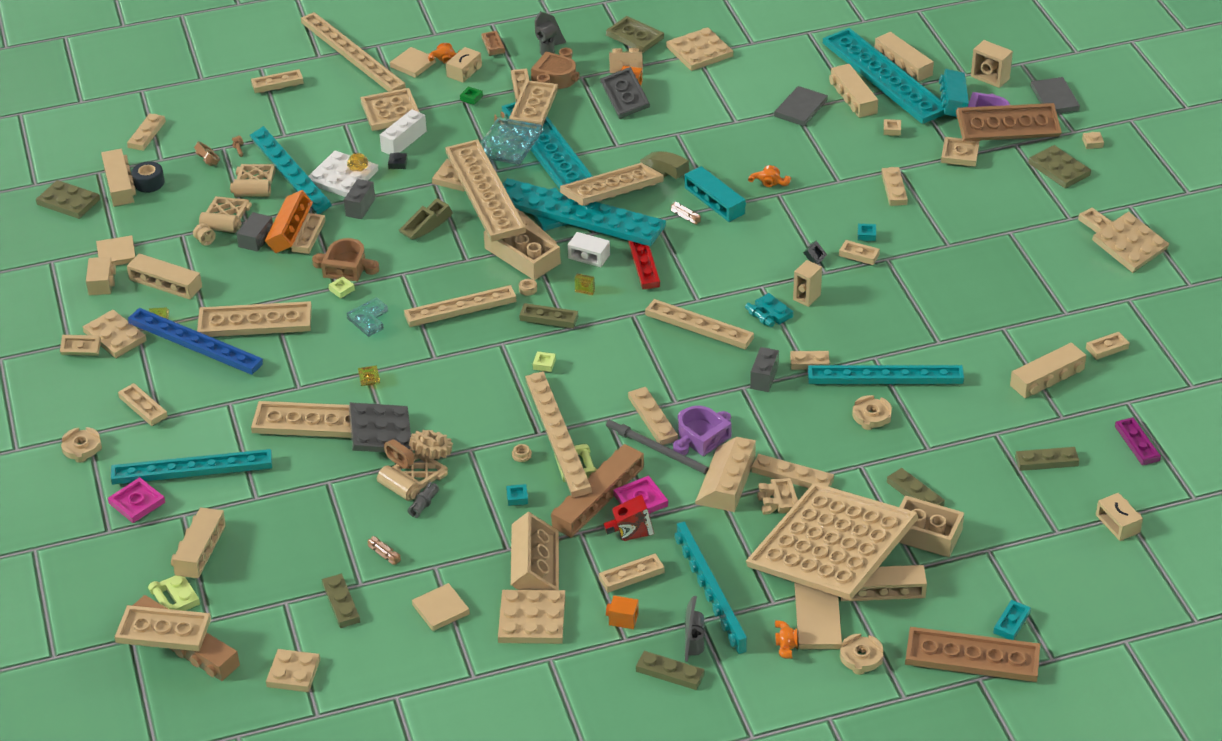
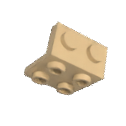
[609,48,643,73]

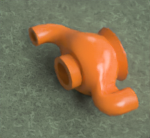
[428,43,461,64]
[748,165,791,187]
[775,620,798,659]

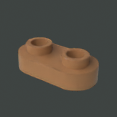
[194,141,220,166]
[384,439,415,468]

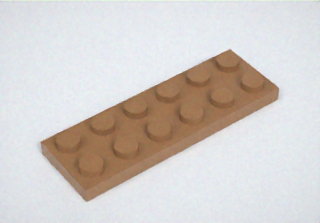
[956,103,1062,141]
[905,627,1040,682]

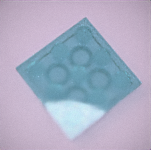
[480,117,543,165]

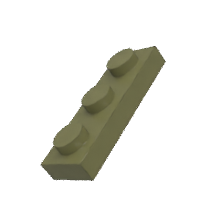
[519,303,578,329]
[1015,447,1079,471]
[887,468,945,506]
[322,573,360,628]
[636,651,705,690]

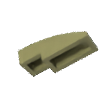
[640,151,689,179]
[399,198,453,240]

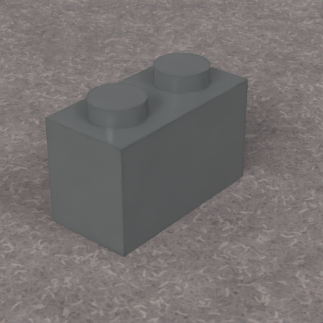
[344,179,375,219]
[236,212,273,252]
[750,347,779,392]

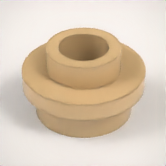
[512,444,532,462]

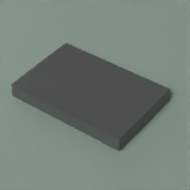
[600,67,650,119]
[1031,77,1080,114]
[774,86,828,126]

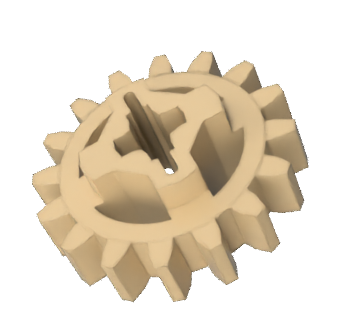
[409,430,453,459]

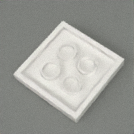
[308,151,379,197]

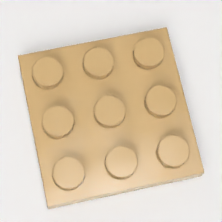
[666,27,733,71]
[360,88,419,131]
[1092,211,1169,273]
[498,590,566,644]

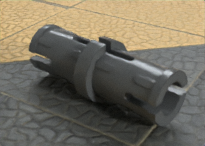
[408,482,439,518]

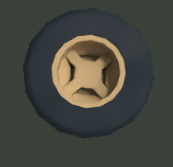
[131,161,165,193]

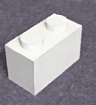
[568,232,610,267]

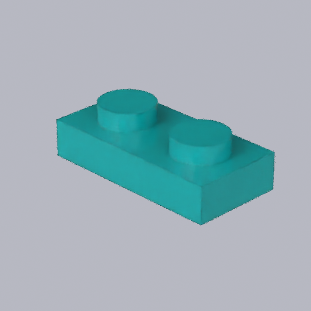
[993,600,1031,640]

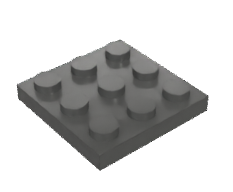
[349,402,411,452]

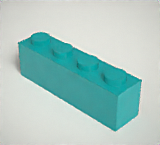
[939,69,969,117]
[685,166,746,222]

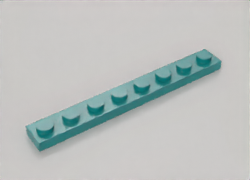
[250,126,332,214]
[808,365,964,384]
[111,449,272,485]
[675,521,747,654]

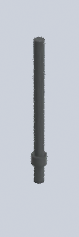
[606,419,709,474]

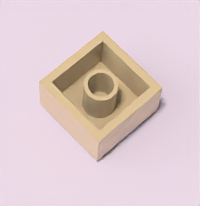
[971,40,1013,88]

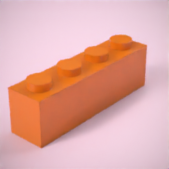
[265,190,313,253]

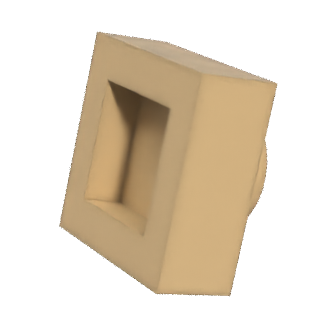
[883,119,901,136]
[1082,132,1104,149]

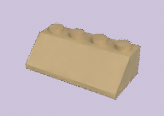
[695,437,756,512]
[511,511,559,590]

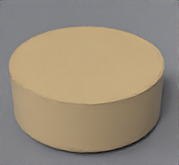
[519,279,537,296]

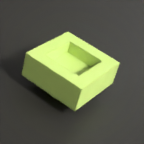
[329,276,355,299]
[533,352,556,372]

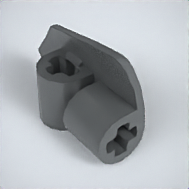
[535,11,566,55]
[685,596,704,662]

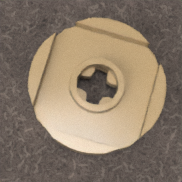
[852,395,892,430]
[61,427,102,463]
[840,634,883,675]

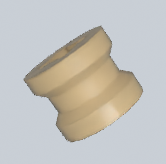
[193,223,216,246]

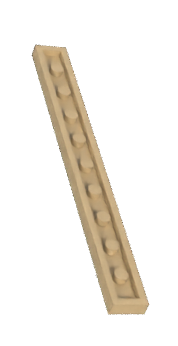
[301,12,406,92]
[525,371,592,498]

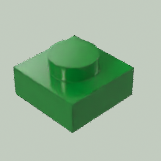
[460,86,483,105]

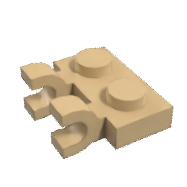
[757,478,798,515]

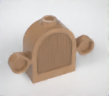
[531,48,579,89]
[312,238,379,282]

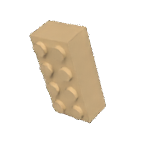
[484,224,561,280]

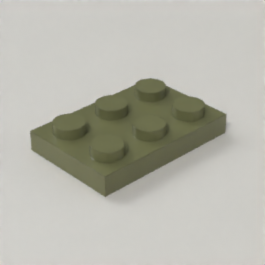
[606,16,664,53]
[1028,145,1091,188]
[36,180,100,219]

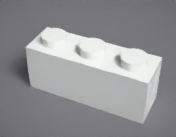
[380,110,427,155]

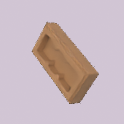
[481,31,505,56]

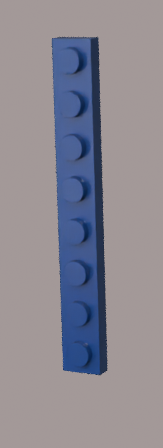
[128,308,263,375]

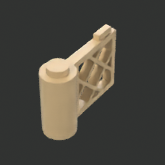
[230,164,276,197]
[199,197,252,233]
[377,453,448,501]

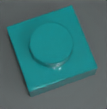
[858,223,876,241]
[506,484,528,506]

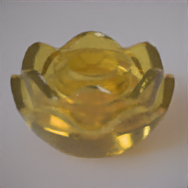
[347,153,369,171]

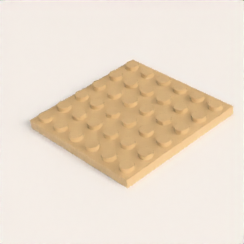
[746,483,918,600]

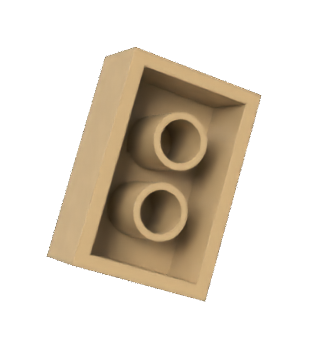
[899,495,964,557]

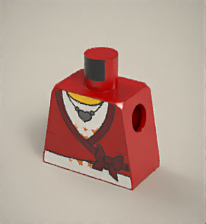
[603,495,654,541]

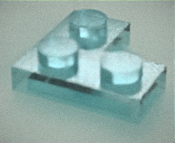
[346,297,388,337]

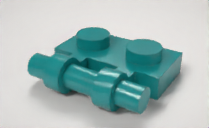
[745,293,793,328]

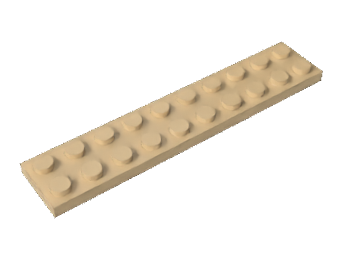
[445,139,526,242]

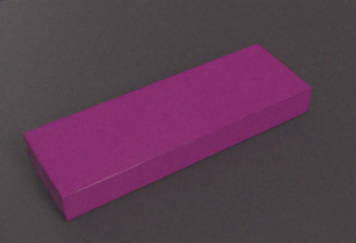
[1115,417,1161,466]

